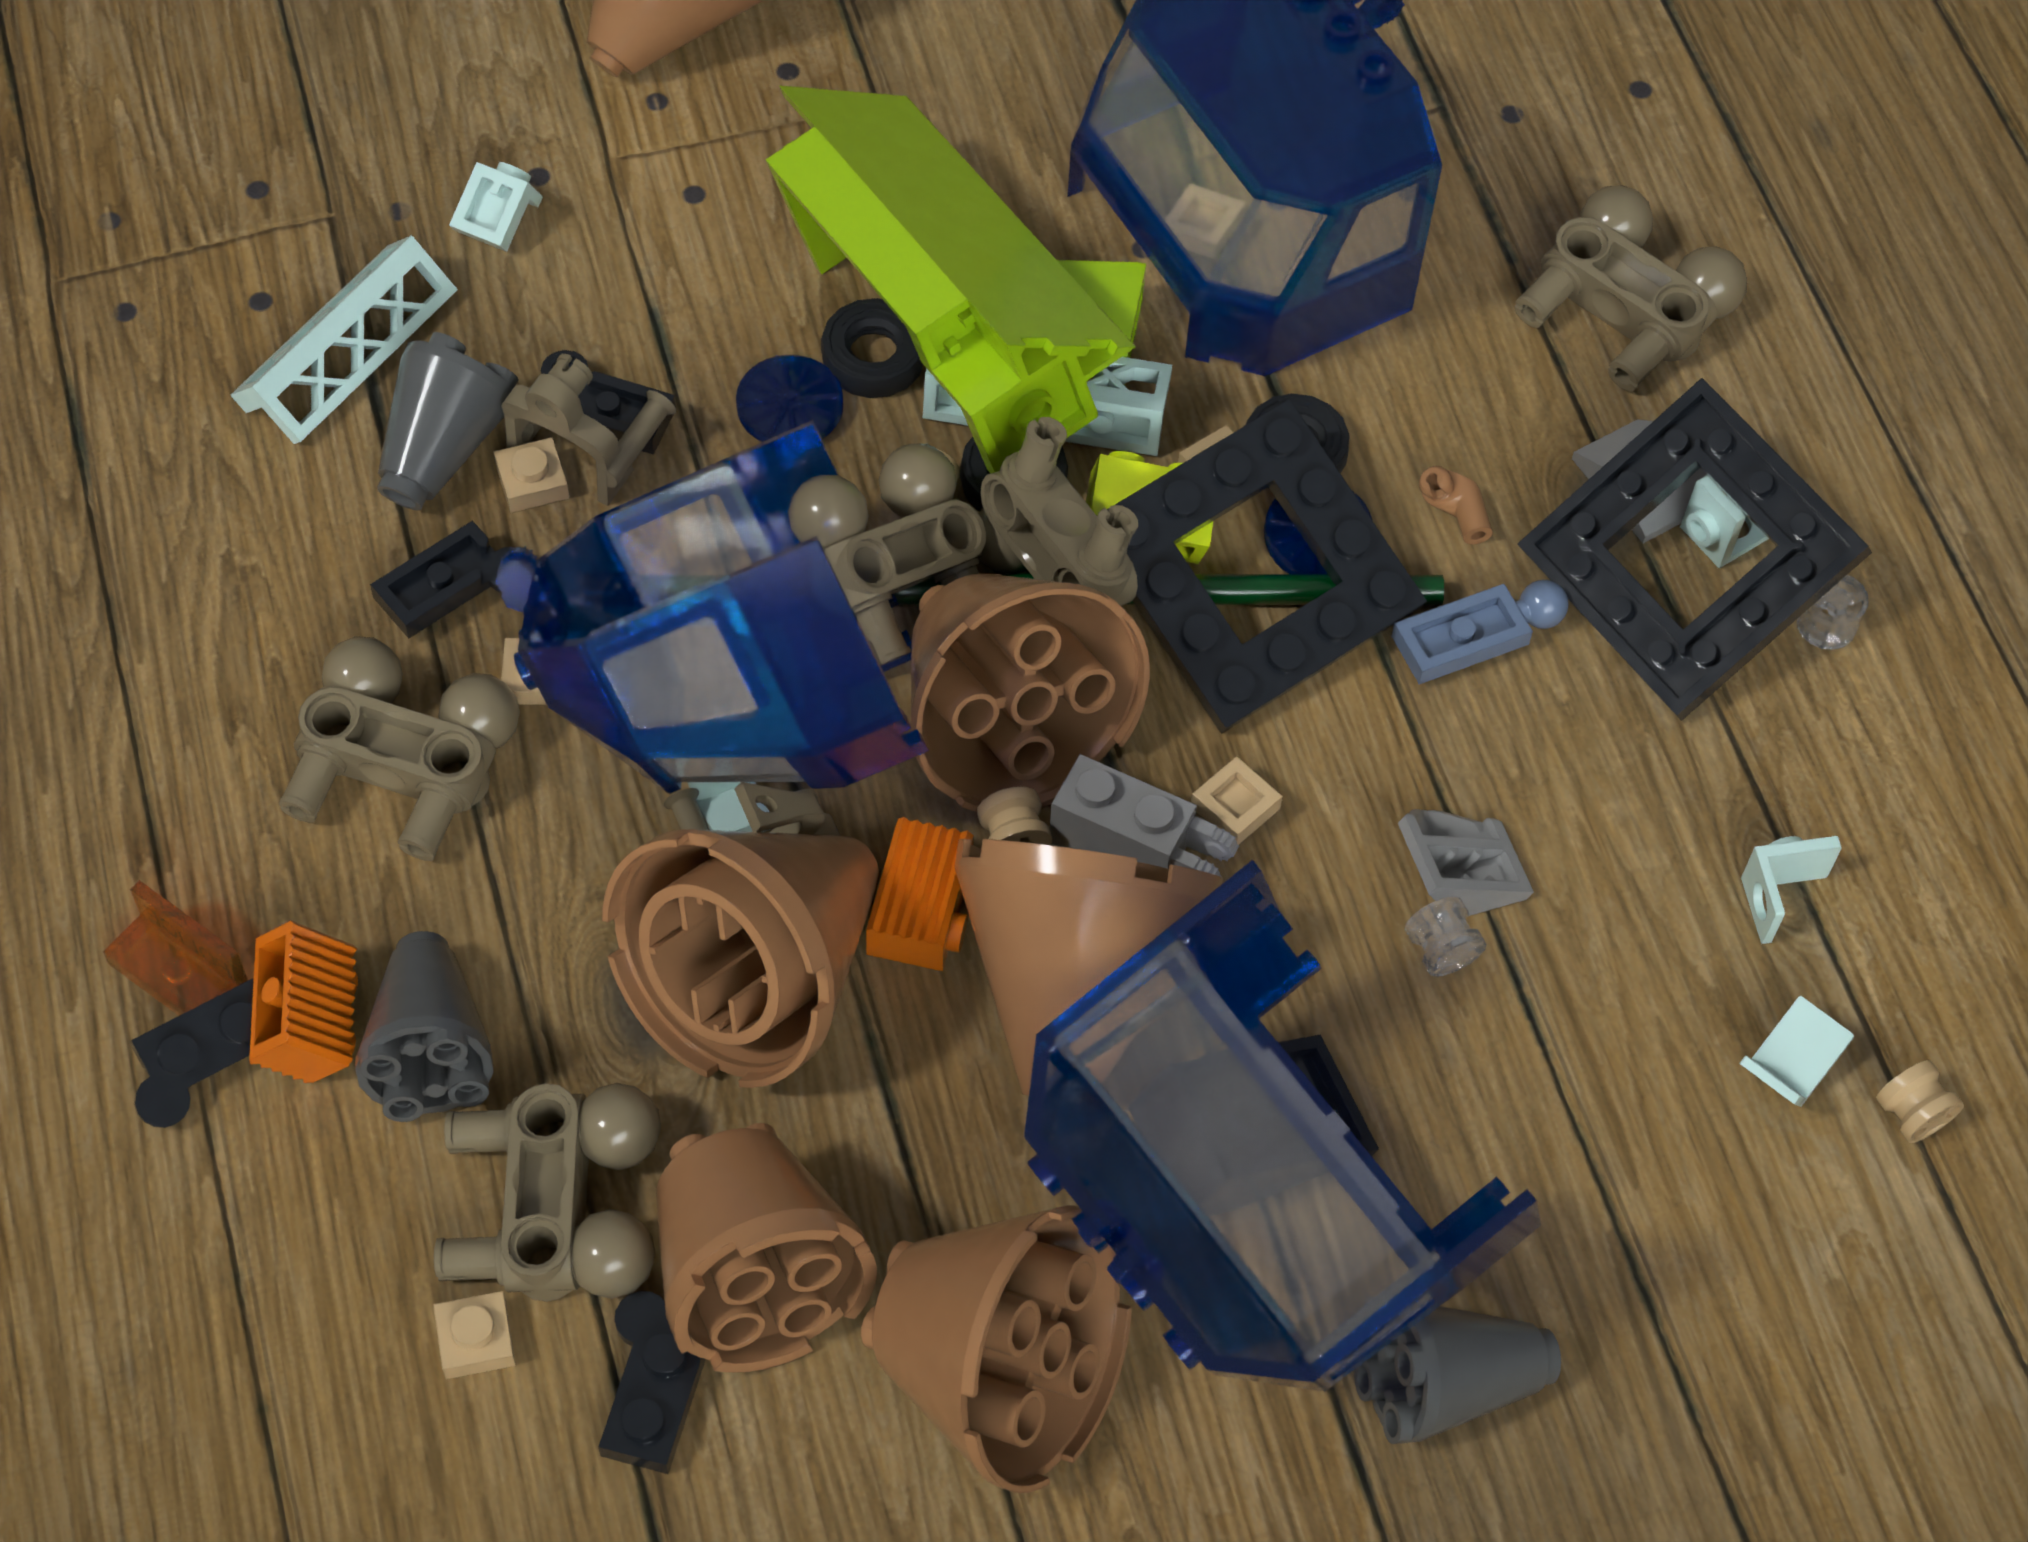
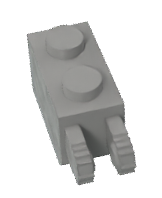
[1050,754,1239,878]

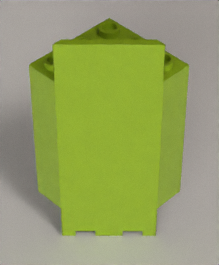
[766,85,1136,474]

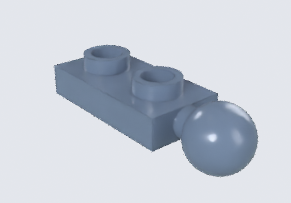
[1391,580,1569,685]

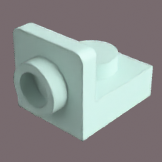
[449,162,543,252]

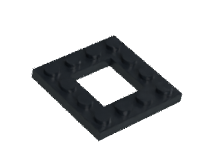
[1517,378,1872,721]
[1097,399,1427,734]

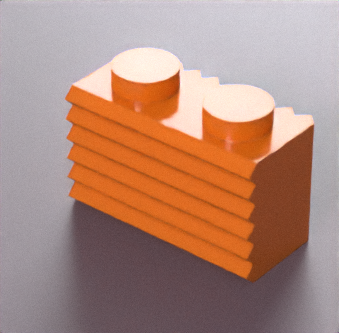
[866,817,974,971]
[249,921,358,1083]

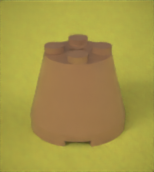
[656,1123,877,1373]

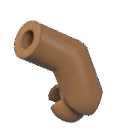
[1419,466,1493,545]

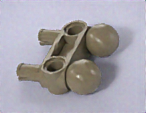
[1515,185,1747,391]
[978,417,1138,606]
[788,444,986,668]
[279,636,520,861]
[434,1083,661,1302]

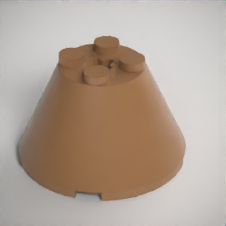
[910,574,1150,812]
[861,1205,1132,1493]

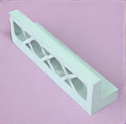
[230,235,458,444]
[923,357,1173,456]

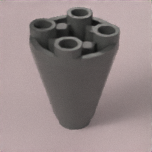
[377,332,519,510]
[355,931,494,1122]
[1354,1300,1561,1444]

